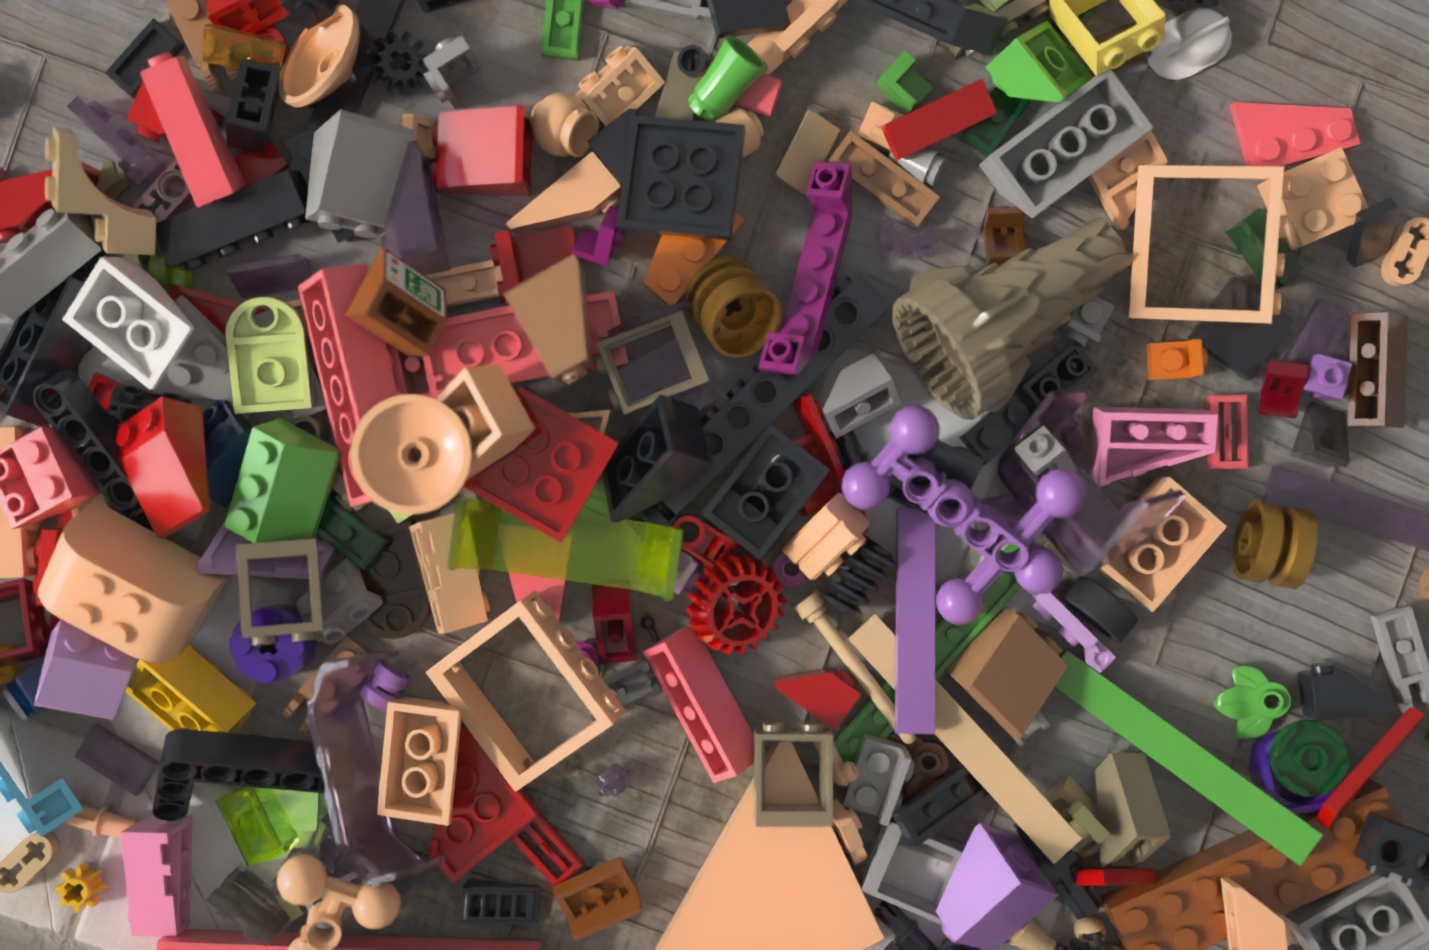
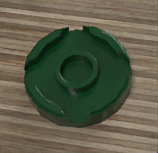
[1270,720,1349,797]

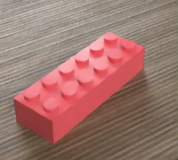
[298,263,416,507]

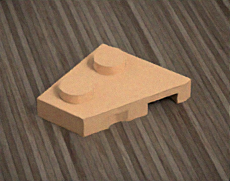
[1087,130,1168,230]

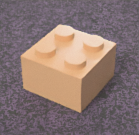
[1257,147,1368,251]

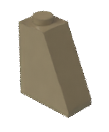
[1095,750,1171,869]

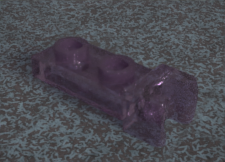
[67,96,167,189]

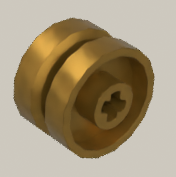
[1232,499,1318,590]

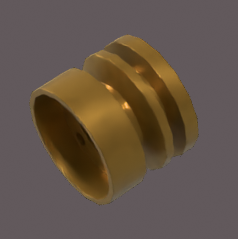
[684,256,782,357]

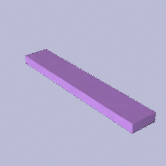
[895,508,935,735]

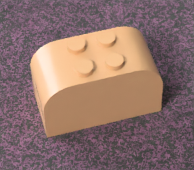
[38,500,229,662]

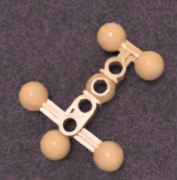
[277,854,401,950]

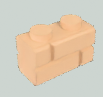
[783,493,870,580]

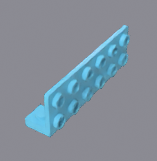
[0,761,83,837]

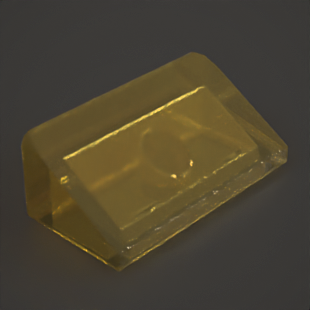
[203,23,285,74]

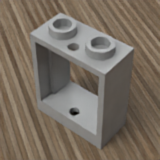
[858,816,965,925]

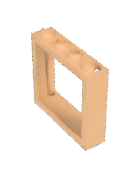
[1129,165,1291,323]
[426,590,626,792]

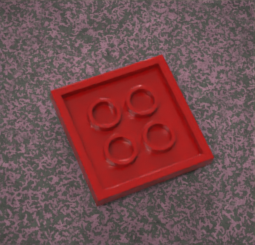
[463,386,620,543]

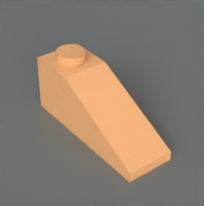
[506,151,622,235]

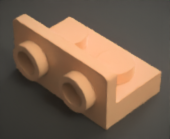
[575,45,665,128]

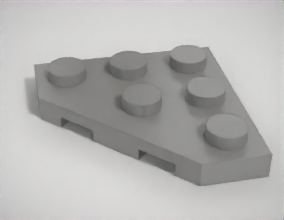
[102,295,233,402]

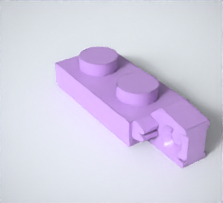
[1031,592,1116,673]

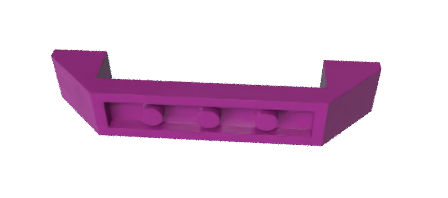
[759,162,852,375]

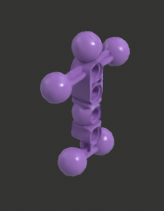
[842,405,1086,625]

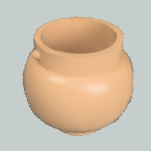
[530,92,599,158]

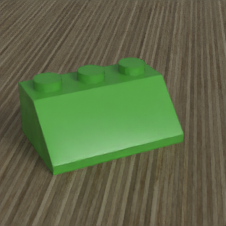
[224,418,342,543]

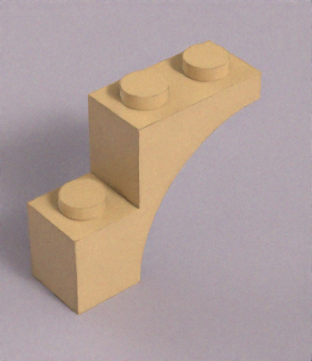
[45,127,156,255]

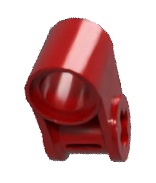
[672,514,743,570]

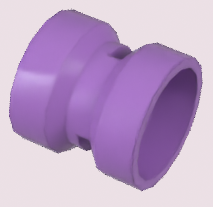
[360,660,412,711]

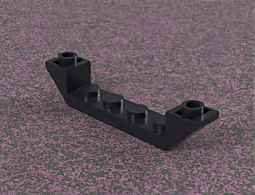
[851,0,1009,55]

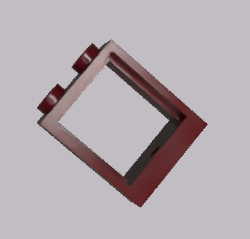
[0,578,51,668]

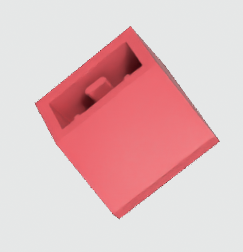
[0,427,100,529]

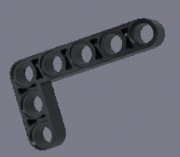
[152,728,354,821]

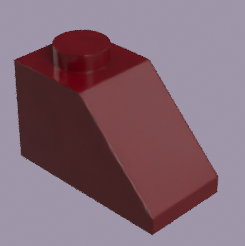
[592,579,637,664]

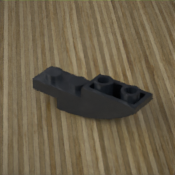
[959,341,1098,465]

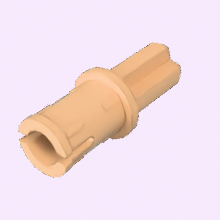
[63,804,140,839]

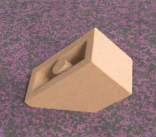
[1221,877,1292,950]

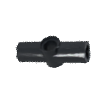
[1013,823,1104,920]

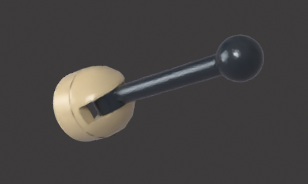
[1074,915,1115,950]

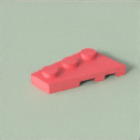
[1229,102,1361,167]

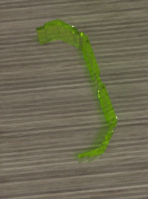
[448,497,683,601]

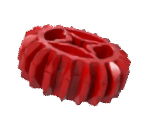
[686,554,787,655]

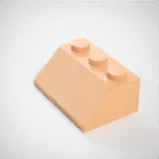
[1085,477,1227,612]
[377,696,462,825]

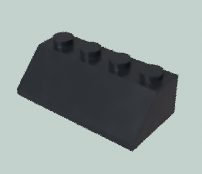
[0,274,94,427]

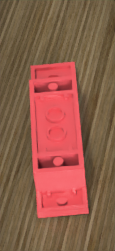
[385,290,629,399]

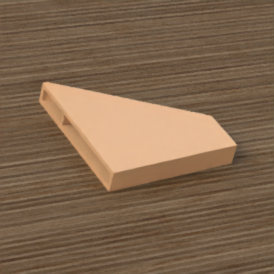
[654,742,884,950]

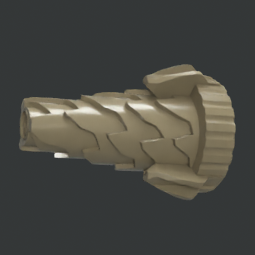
[892,217,1133,420]

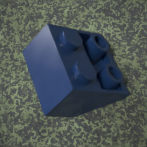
[203,400,254,508]

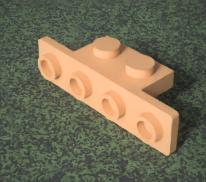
[747,0,849,75]

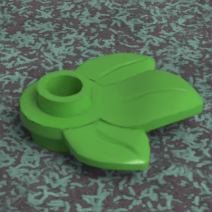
[1213,665,1291,739]

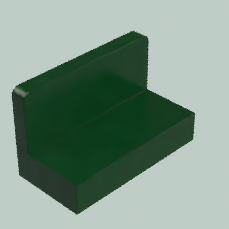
[1225,208,1303,289]

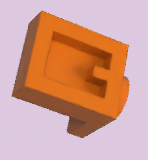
[1146,339,1208,381]

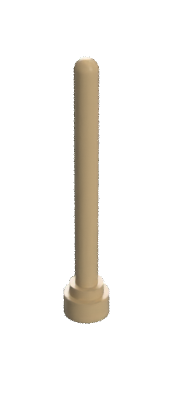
[794,590,916,744]

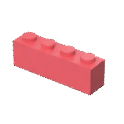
[643,625,754,783]

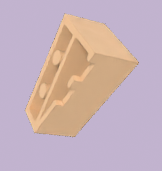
[409,510,490,634]

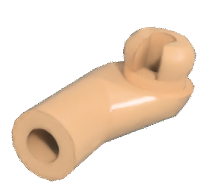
[813,741,858,786]

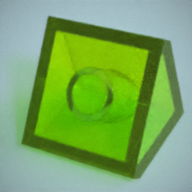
[215,786,300,866]

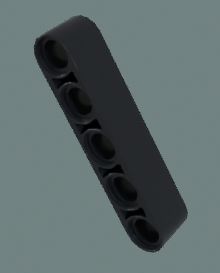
[33,371,154,532]

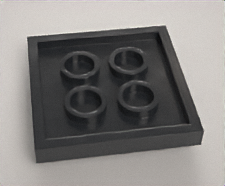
[617,115,746,241]

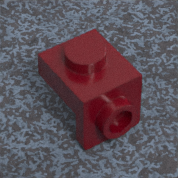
[1258,360,1308,419]

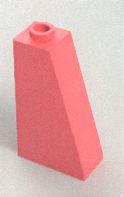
[140,52,246,208]

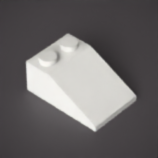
[63,257,195,390]

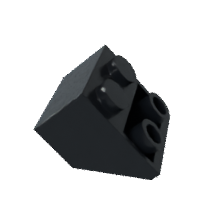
[887,438,985,515]

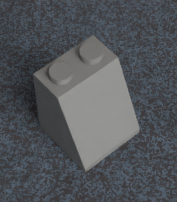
[305,110,414,238]

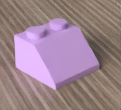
[34,620,134,720]

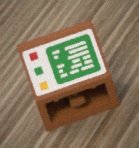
[345,248,447,356]

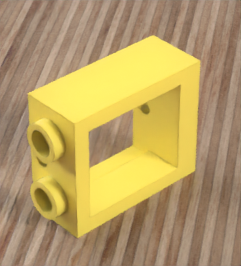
[1049,0,1166,76]

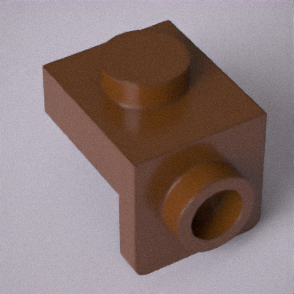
[983,206,1026,266]

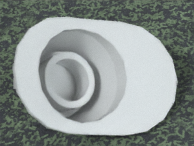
[1147,7,1232,80]

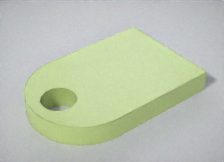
[226,297,314,414]

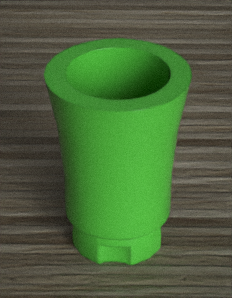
[688,35,768,122]

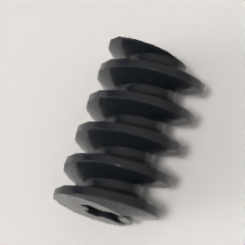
[819,534,897,616]

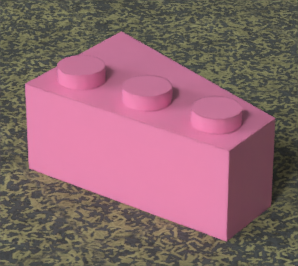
[1089,407,1218,487]
[120,815,192,937]

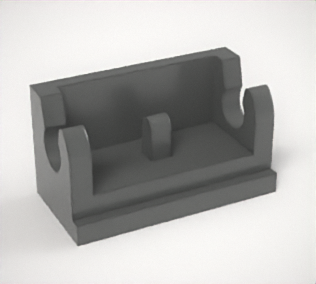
[581,657,663,721]

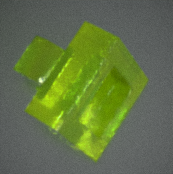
[148,255,193,295]

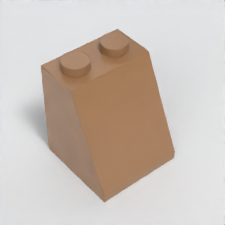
[504,255,593,385]
[945,607,1068,741]

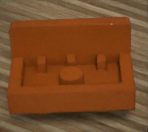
[553,857,643,941]

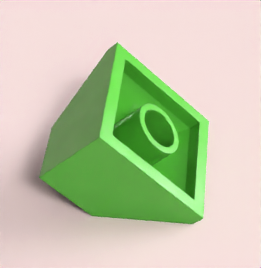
[985,20,1093,103]

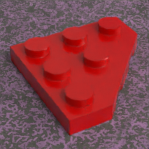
[430,727,540,884]

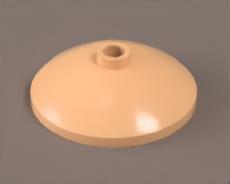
[279,5,360,107]
[350,394,472,514]

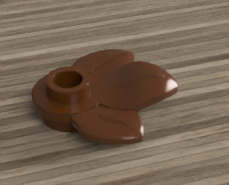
[888,732,949,802]

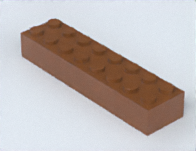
[1101,780,1402,950]

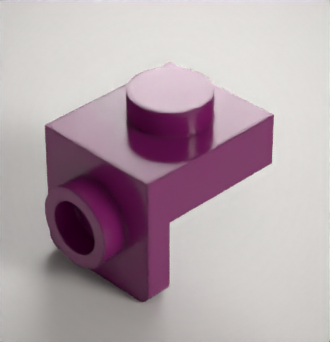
[572,206,626,266]

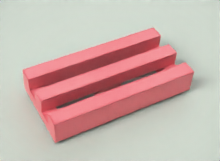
[1206,394,1249,469]

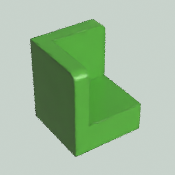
[876,50,932,114]

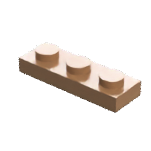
[828,131,940,228]

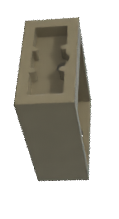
[593,310,709,415]
[236,538,324,645]
[754,722,833,827]

